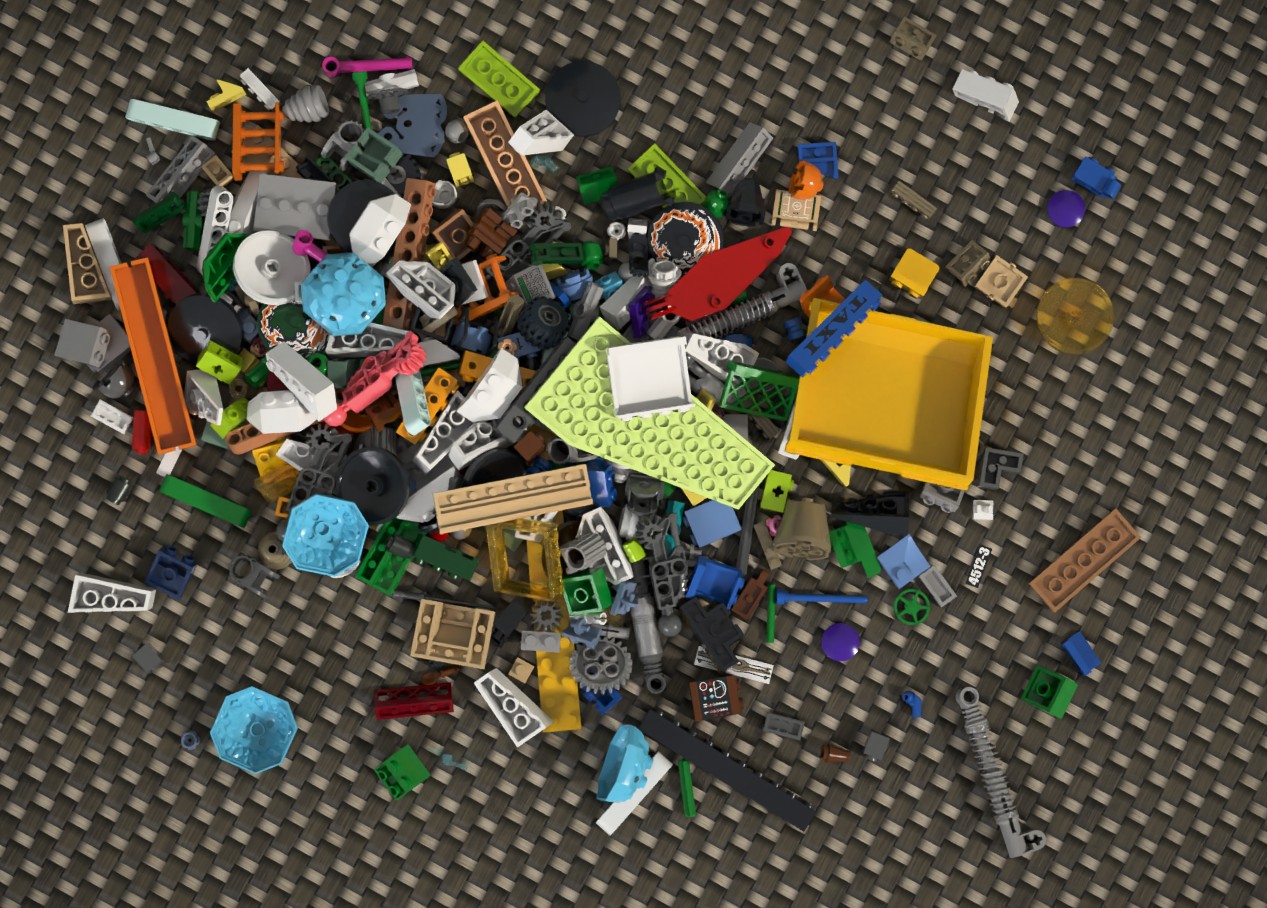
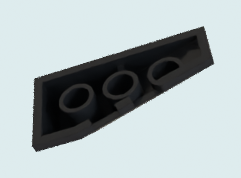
[831,491,909,535]

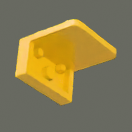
[888,249,939,299]
[252,435,299,483]

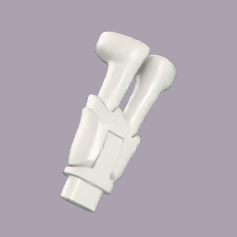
[688,362,733,404]

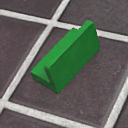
[576,166,618,205]

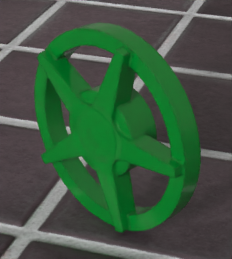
[894,589,930,625]

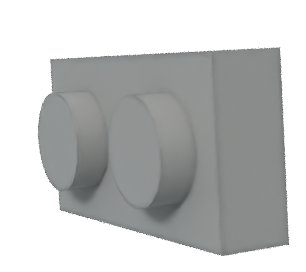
[521,631,561,652]

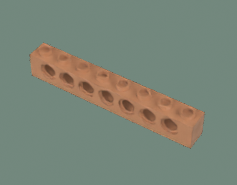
[382,178,436,331]

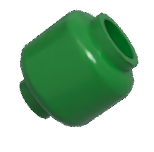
[702,190,730,218]
[580,240,604,270]
[306,353,329,377]

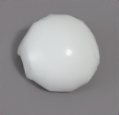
[432,180,457,209]

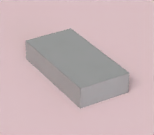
[918,565,957,607]

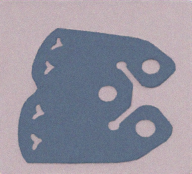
[378,94,447,157]

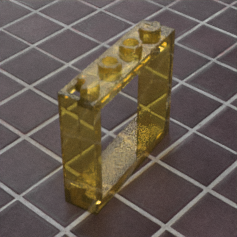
[486,518,564,602]

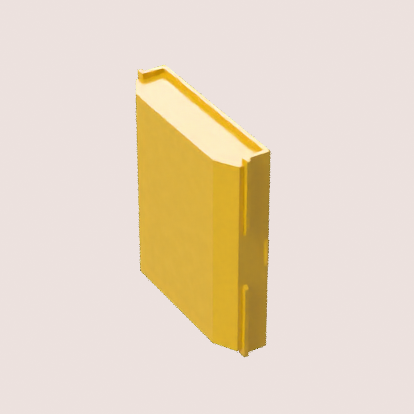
[785,298,993,491]

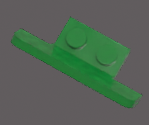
[829,522,881,578]

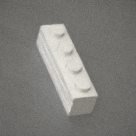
[240,68,282,112]

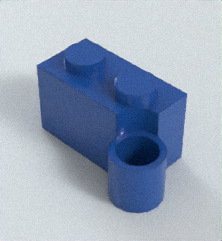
[1071,156,1121,199]

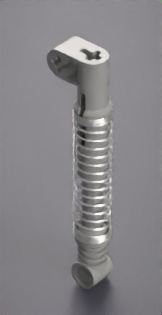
[671,263,807,342]
[955,687,1046,858]

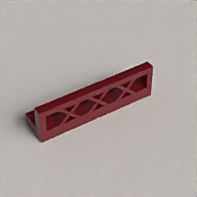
[374,682,454,720]

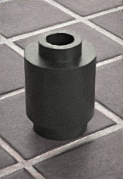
[106,476,132,505]
[385,533,415,558]

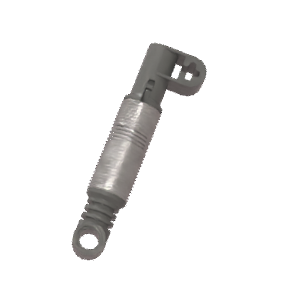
[628,556,666,694]

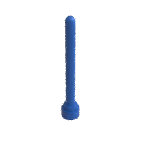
[776,589,868,605]

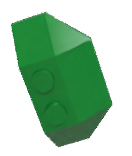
[202,233,252,303]

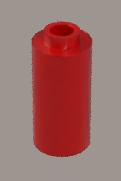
[132,411,152,454]

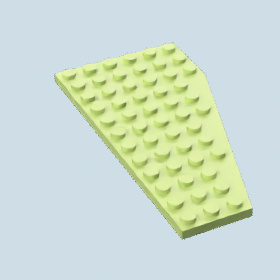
[524,316,775,510]

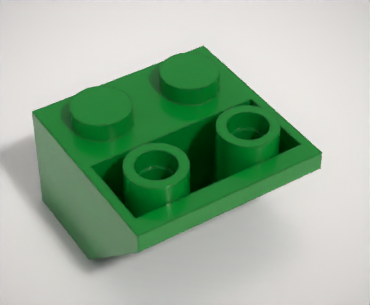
[374,744,431,801]

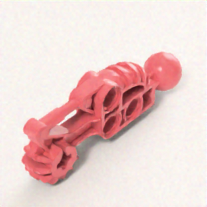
[323,331,426,427]

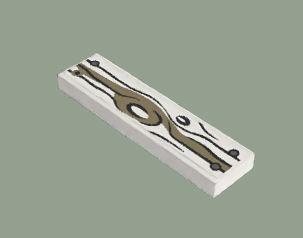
[694,646,774,684]

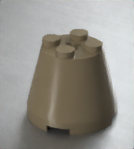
[773,498,831,560]

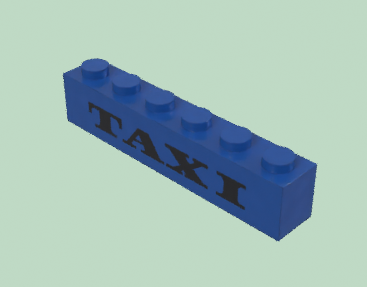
[786,279,882,378]

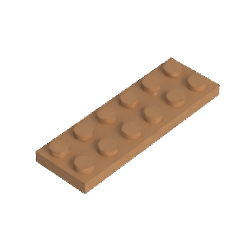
[1028,508,1141,613]

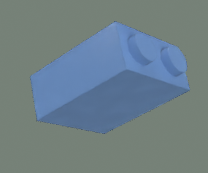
[682,500,742,548]

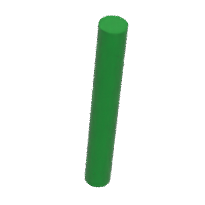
[766,585,776,643]

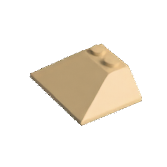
[410,599,495,669]

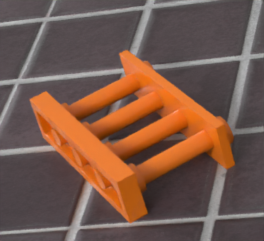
[232,102,285,181]
[448,254,519,327]

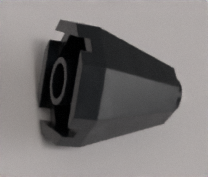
[725,178,765,227]

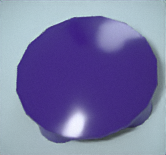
[1047,190,1085,227]
[821,623,860,661]

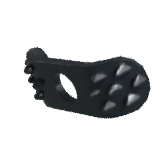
[628,234,649,278]

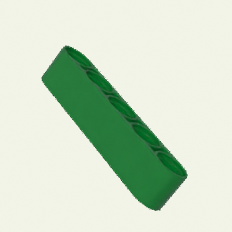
[159,474,252,528]

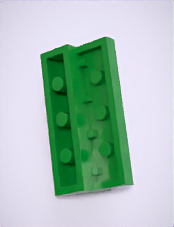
[355,518,427,597]

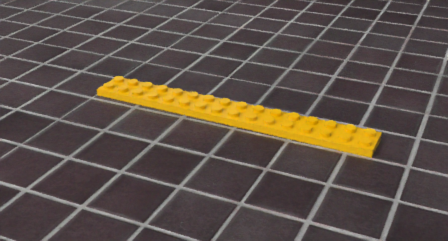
[519,424,582,732]

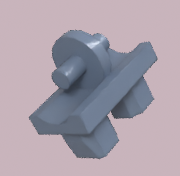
[609,581,638,616]
[562,618,602,649]

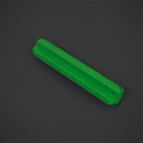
[678,759,696,817]

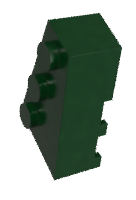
[412,533,480,581]

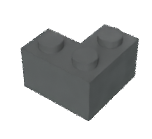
[976,447,1024,490]

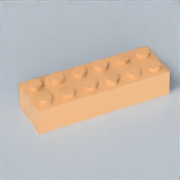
[463,100,547,217]

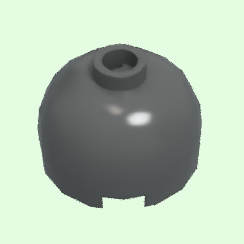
[96,361,135,399]

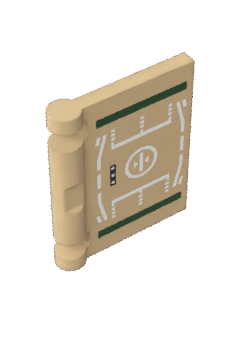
[771,189,821,231]

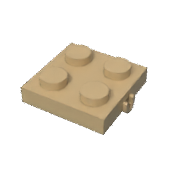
[974,255,1028,309]

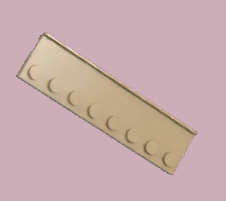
[432,464,593,534]

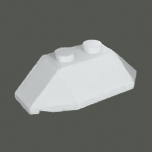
[349,193,411,267]
[386,260,455,319]
[456,347,523,422]
[247,390,316,434]
[396,466,461,523]
[576,507,633,585]

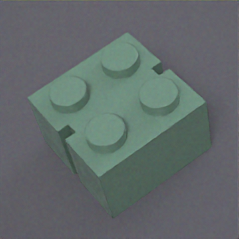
[345,127,403,183]

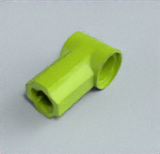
[622,538,646,563]

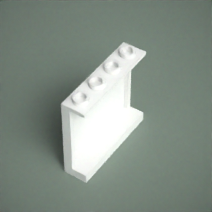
[605,336,695,421]

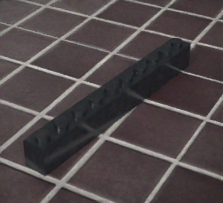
[638,708,816,832]

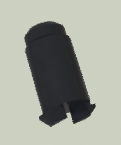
[600,166,676,221]

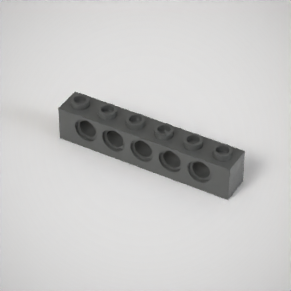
[492,337,576,443]

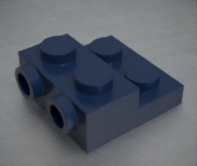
[145,545,198,600]

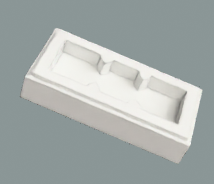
[91,400,134,435]

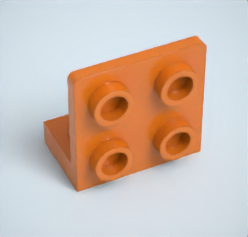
[799,275,845,318]

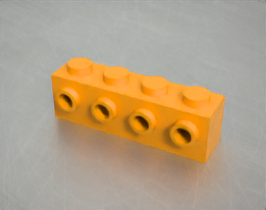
[457,351,536,396]
[396,367,460,445]

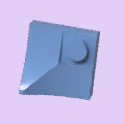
[877,534,931,589]

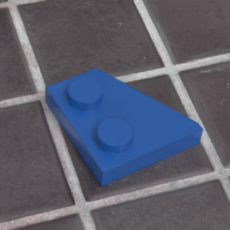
[797,142,839,179]

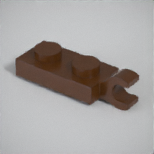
[731,569,770,620]

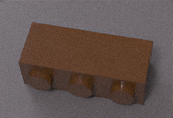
[514,431,546,465]

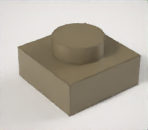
[606,238,617,261]

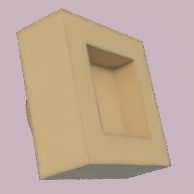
[509,657,535,683]

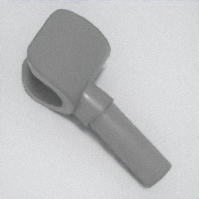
[146,138,160,165]

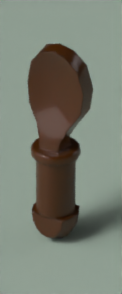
[421,665,461,685]

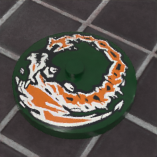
[257,300,335,359]

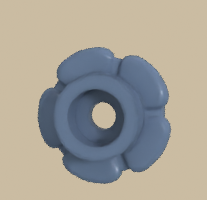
[181,731,200,750]

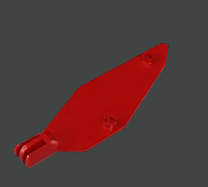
[643,227,792,321]

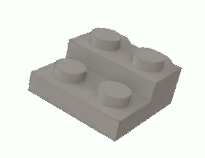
[920,482,965,513]

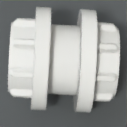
[648,260,681,298]

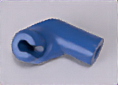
[902,691,922,717]

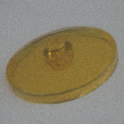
[1036,278,1114,355]

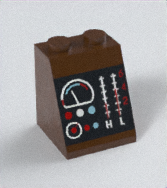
[688,675,744,722]

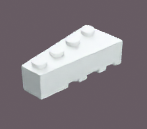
[325,318,408,358]
[266,342,337,421]
[412,390,479,474]
[448,405,527,470]
[68,573,156,613]
[474,668,554,747]

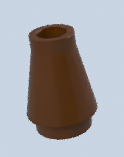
[820,743,850,763]

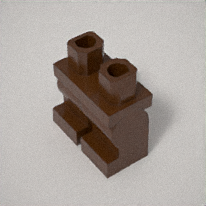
[465,208,517,261]
[363,385,403,432]

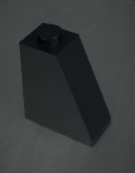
[490,591,536,649]

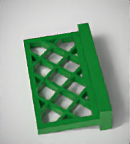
[718,360,800,421]

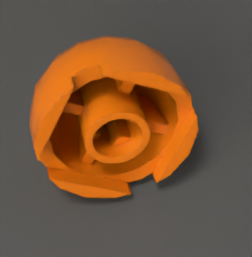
[789,160,823,200]

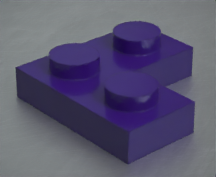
[628,286,655,339]

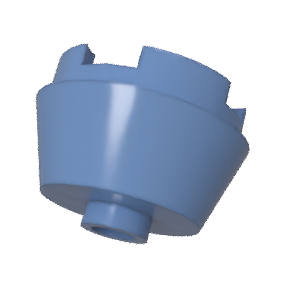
[556,268,593,301]

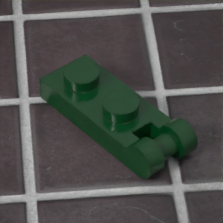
[132,192,187,233]
[529,243,584,266]

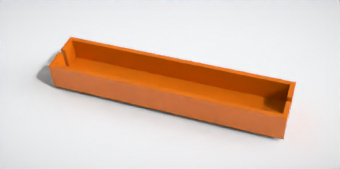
[110,257,197,455]

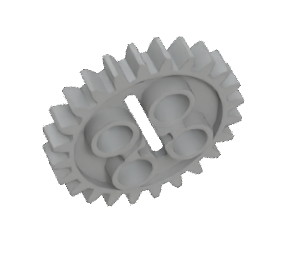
[569,636,632,694]

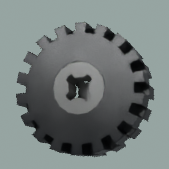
[373,153,422,198]

